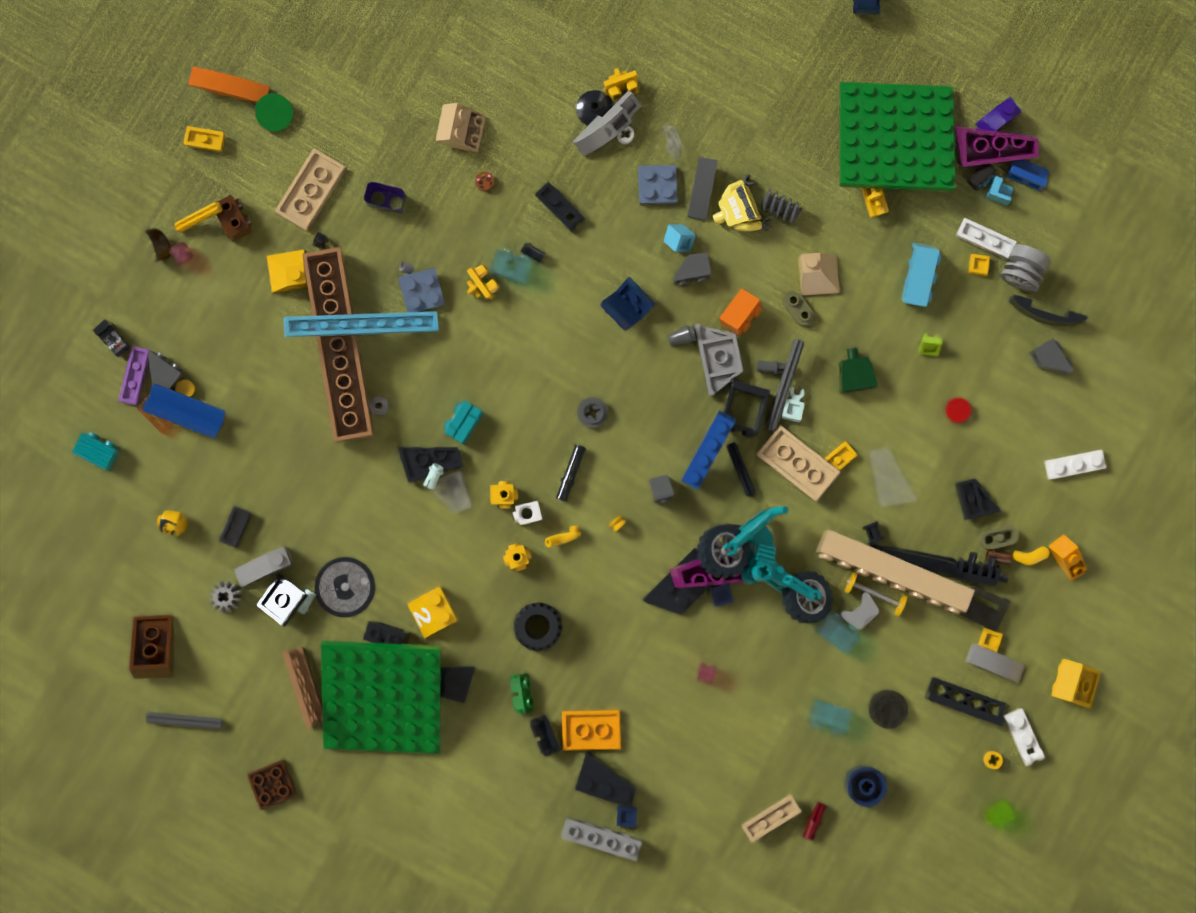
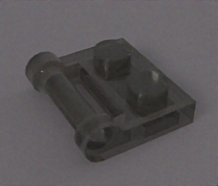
[960,584,1011,631]

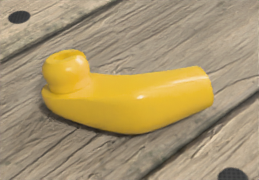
[545,525,581,547]
[1012,546,1050,566]

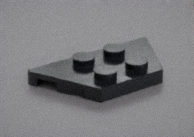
[642,548,709,615]

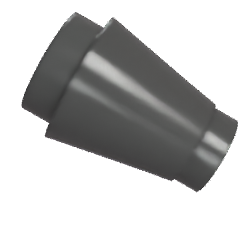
[668,325,697,346]

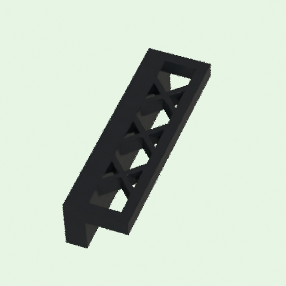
[924,677,1006,726]

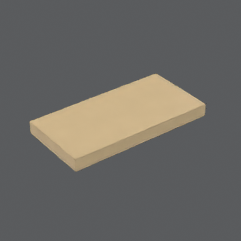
[274,148,347,232]
[756,425,841,503]

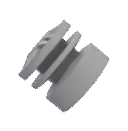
[1000,244,1051,292]

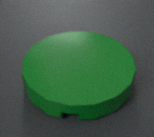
[255,93,293,132]

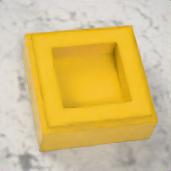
[968,254,991,276]
[978,628,1003,652]

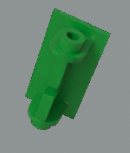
[509,673,534,714]

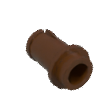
[985,549,1012,565]

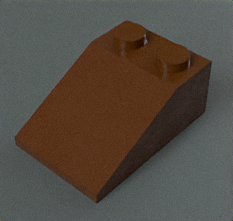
[129,614,174,679]

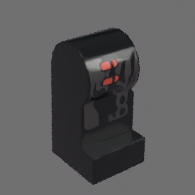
[92,319,130,357]

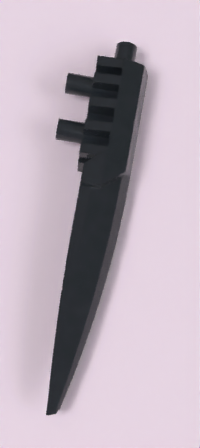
[865,544,1009,586]

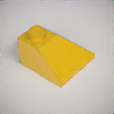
[267,250,308,293]

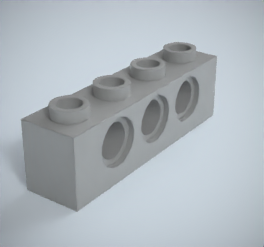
[561,816,642,861]

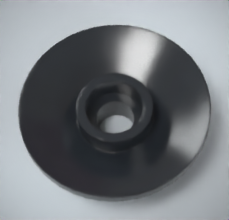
[576,90,613,126]

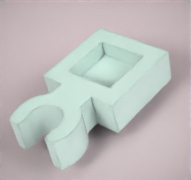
[781,387,805,423]

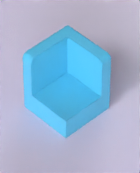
[985,176,1013,206]
[664,224,696,252]

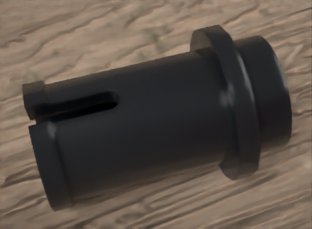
[520,242,546,263]

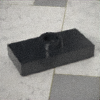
[219,506,253,549]

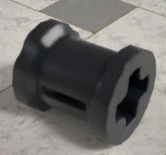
[862,521,885,545]

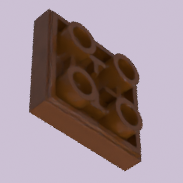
[247,759,298,811]

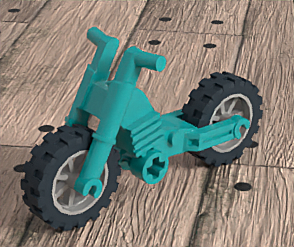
[697,506,833,624]

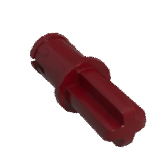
[802,801,827,841]

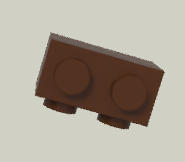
[216,195,252,242]

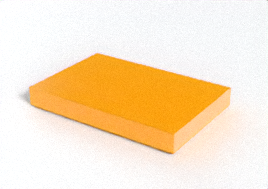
[562,710,621,751]

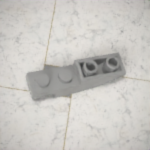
[573,91,641,156]

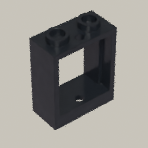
[724,380,770,438]
[362,620,412,645]

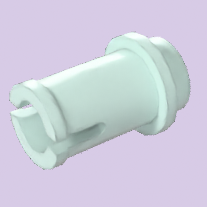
[423,463,444,489]
[297,589,316,615]

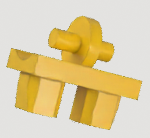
[604,68,638,101]
[861,188,889,218]
[466,264,500,300]

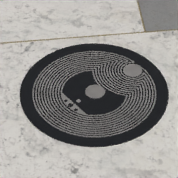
[315,557,375,617]

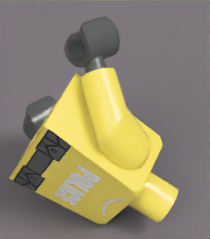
[713,174,772,232]

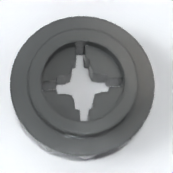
[577,397,608,428]

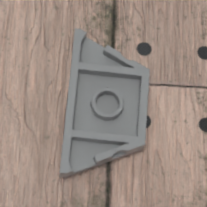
[694,324,743,397]

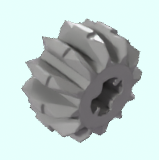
[209,581,242,613]

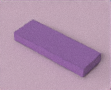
[118,346,152,406]

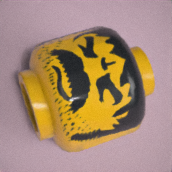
[157,510,187,536]

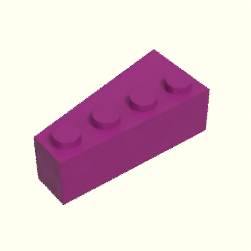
[956,126,1039,167]
[669,553,753,588]

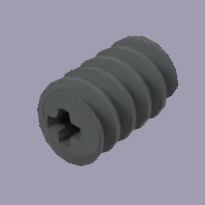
[761,188,803,225]

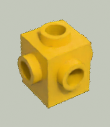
[490,481,518,509]
[503,543,532,572]

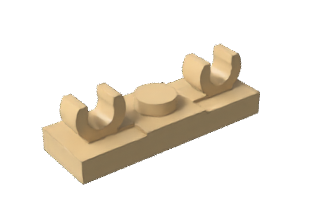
[741,794,802,843]

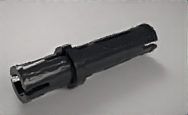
[555,444,586,502]

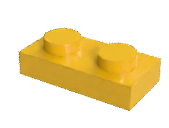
[183,126,226,152]

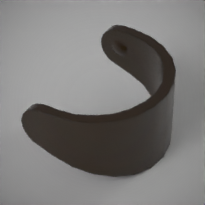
[145,229,171,263]

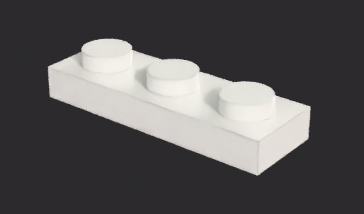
[956,218,1017,260]
[1044,450,1106,480]

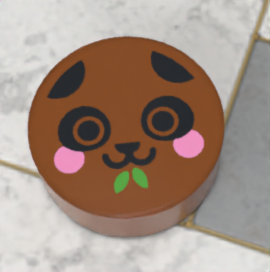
[475,171,494,192]

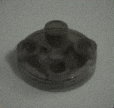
[868,689,908,729]

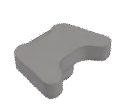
[840,592,879,629]

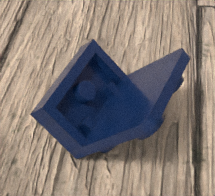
[600,277,656,331]

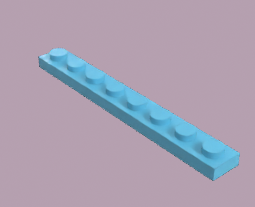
[283,312,439,338]

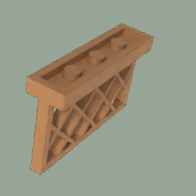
[282,647,323,728]

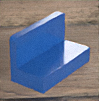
[1005,159,1049,192]

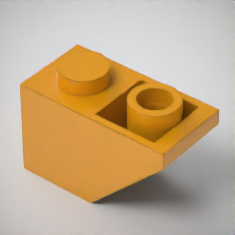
[1049,534,1087,581]

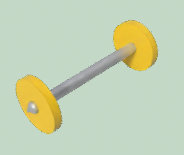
[844,571,908,617]

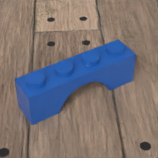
[681,410,736,490]

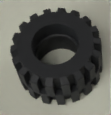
[513,602,563,651]

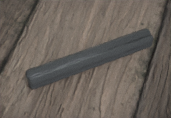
[146,712,223,729]

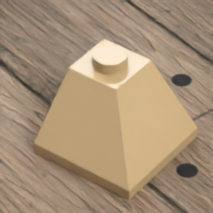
[798,253,840,296]

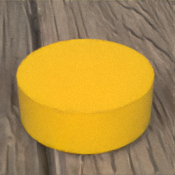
[175,380,196,398]

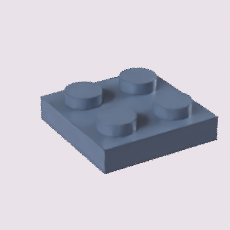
[638,165,677,205]
[398,268,445,312]

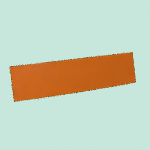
[188,66,270,103]

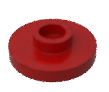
[945,397,971,423]

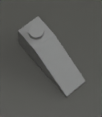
[234,546,295,587]

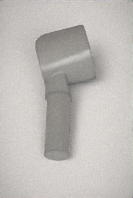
[399,261,414,275]

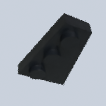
[397,447,464,484]

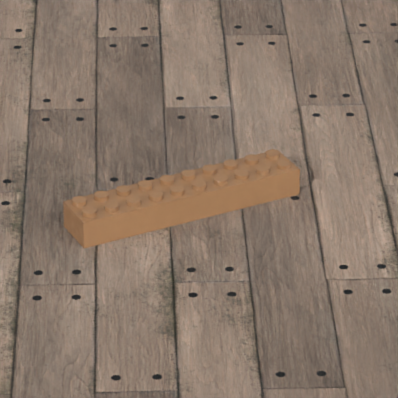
[302,247,375,444]

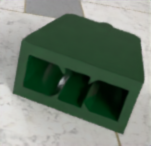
[839,347,878,394]

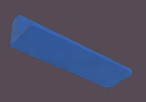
[142,383,226,439]

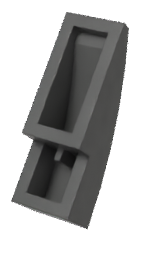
[687,157,718,221]

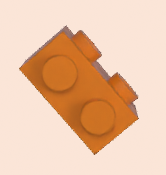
[719,288,762,337]

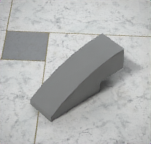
[965,644,1025,683]

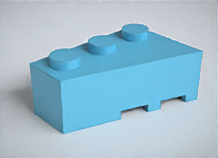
[902,242,942,307]

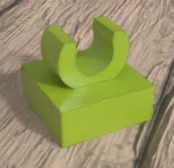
[919,333,942,356]

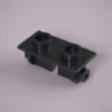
[529,714,561,758]

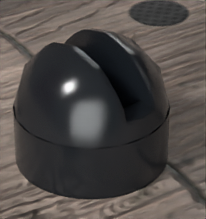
[313,232,329,248]

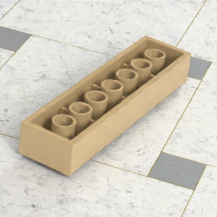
[816,530,975,614]

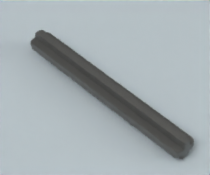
[766,339,805,431]

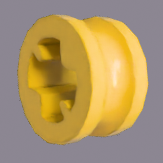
[609,514,627,532]
[983,751,1003,769]

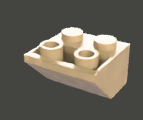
[436,103,486,152]

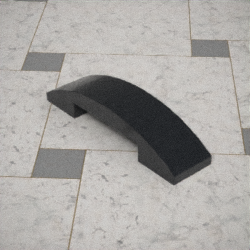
[1009,294,1088,326]

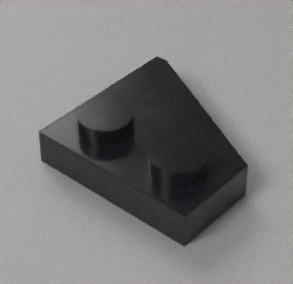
[955,478,1001,520]

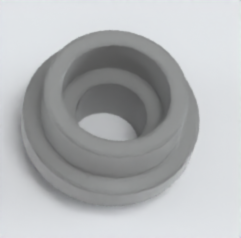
[370,396,389,416]

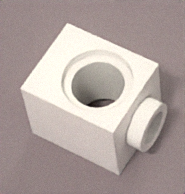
[513,501,543,526]

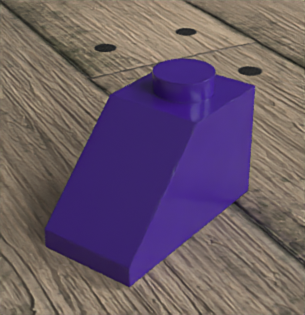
[975,97,1022,131]

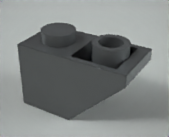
[672,252,711,286]
[1029,338,1074,375]
[148,351,186,391]
[648,474,674,505]

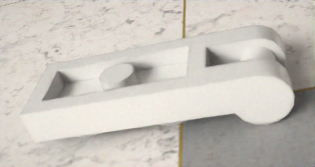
[1003,708,1045,766]

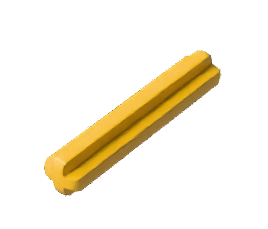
[174,202,222,232]

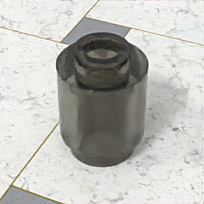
[967,163,996,191]

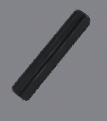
[726,442,756,497]

